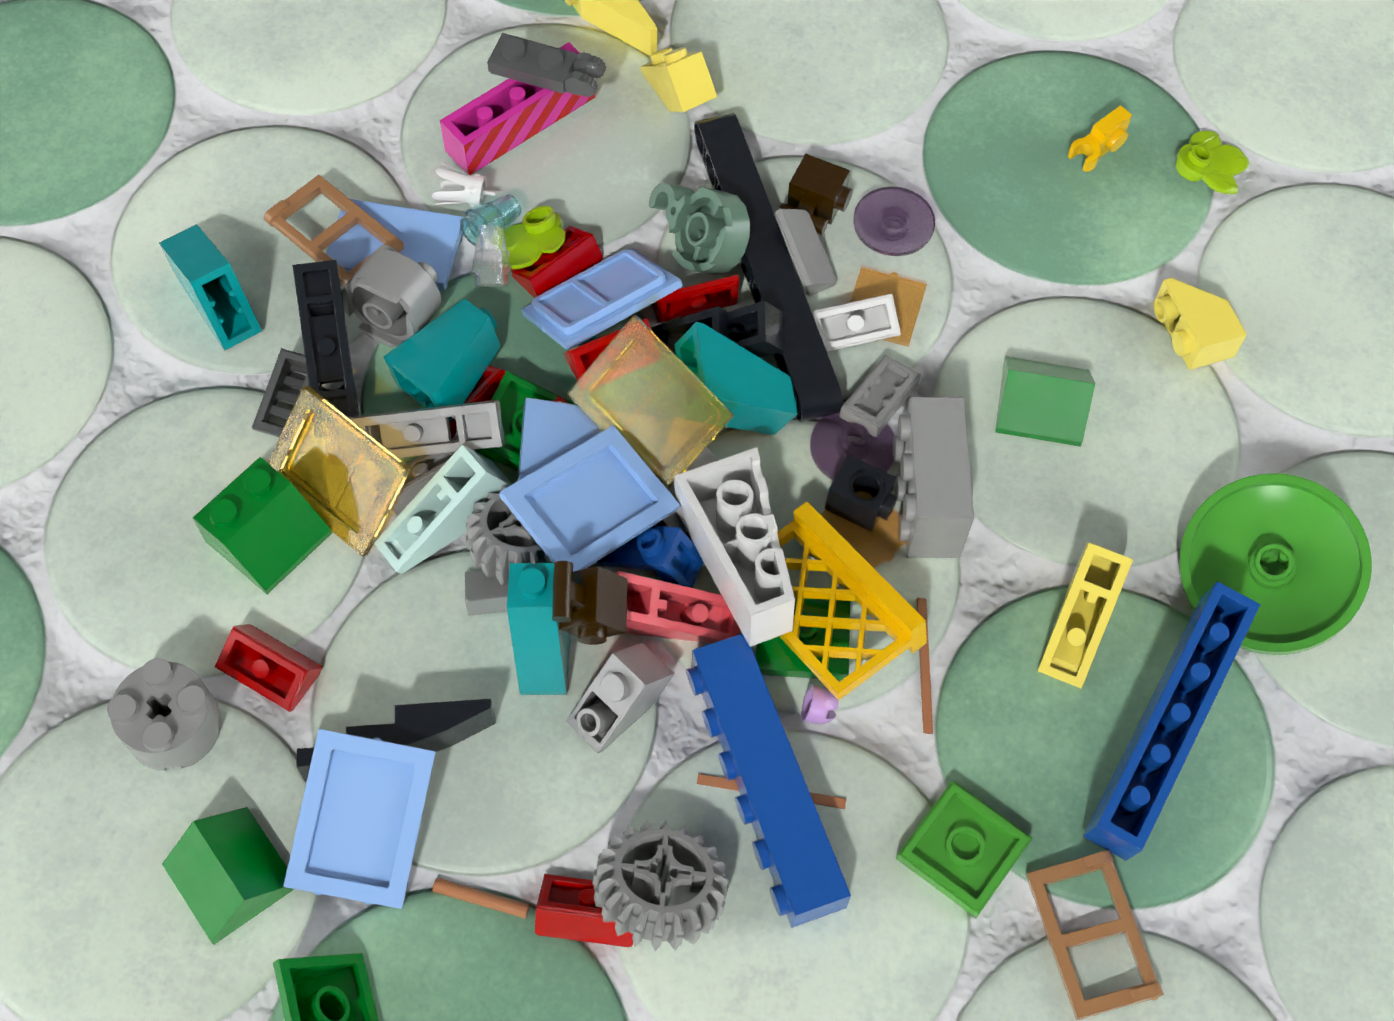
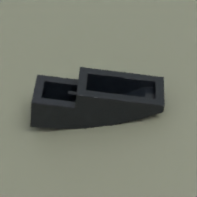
[651,301,785,358]

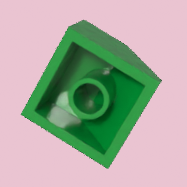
[192,457,332,595]

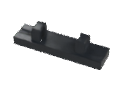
[292,260,359,437]

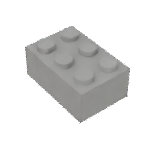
[893,397,974,558]

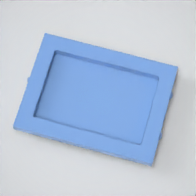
[521,248,683,351]
[499,425,681,572]
[283,729,436,909]

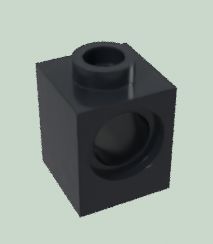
[824,454,898,532]

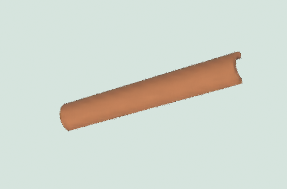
[432,877,530,919]

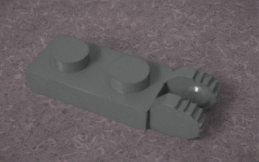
[487,33,607,97]

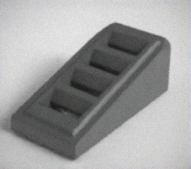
[252,348,312,442]

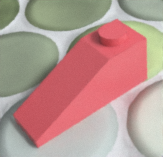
[615,571,740,643]

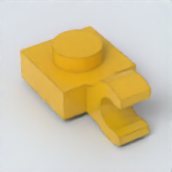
[1067,105,1132,172]

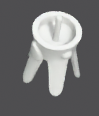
[432,163,495,208]

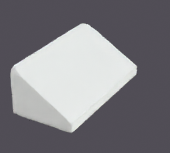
[812,294,901,352]

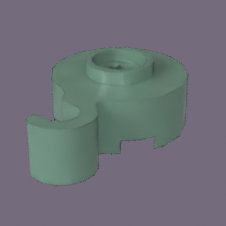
[649,183,750,275]

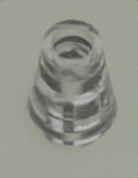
[471,226,512,287]

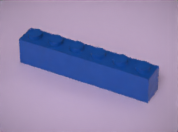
[1083,581,1261,861]
[686,634,851,928]

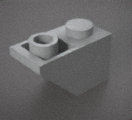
[566,642,675,753]

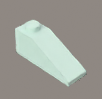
[374,444,512,574]

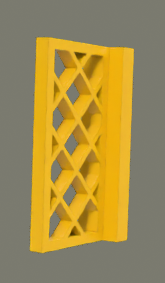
[777,501,927,700]

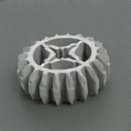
[466,479,553,586]
[592,820,729,951]

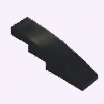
[296,698,495,782]

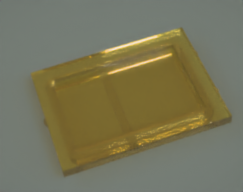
[567,315,734,490]
[268,386,411,557]

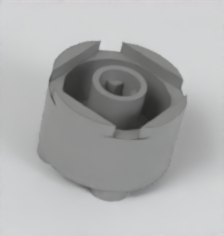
[342,245,441,347]
[107,658,220,771]

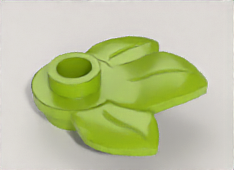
[1175,130,1250,194]
[489,206,566,270]

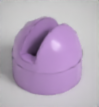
[801,684,839,724]

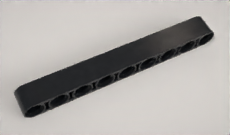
[694,113,843,422]

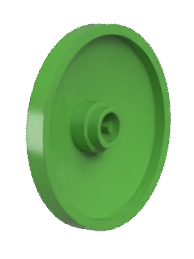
[1179,473,1372,655]

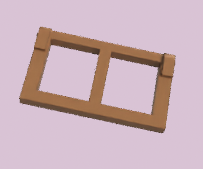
[264,175,404,287]
[1026,850,1164,1021]

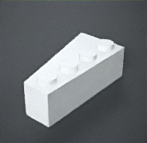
[674,447,795,647]

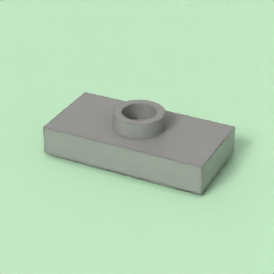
[839,355,921,437]

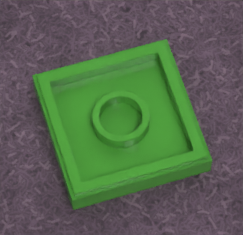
[896,780,1032,918]

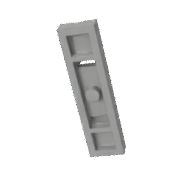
[323,400,506,466]

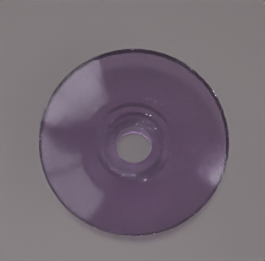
[853,187,935,256]
[810,413,894,480]

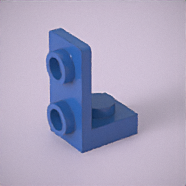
[596,526,704,588]

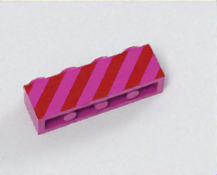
[440,42,595,175]

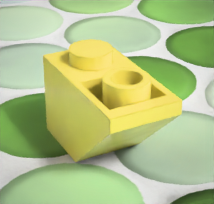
[640,47,718,112]
[1153,278,1247,370]

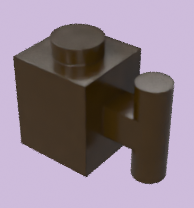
[778,153,853,235]
[552,561,627,645]

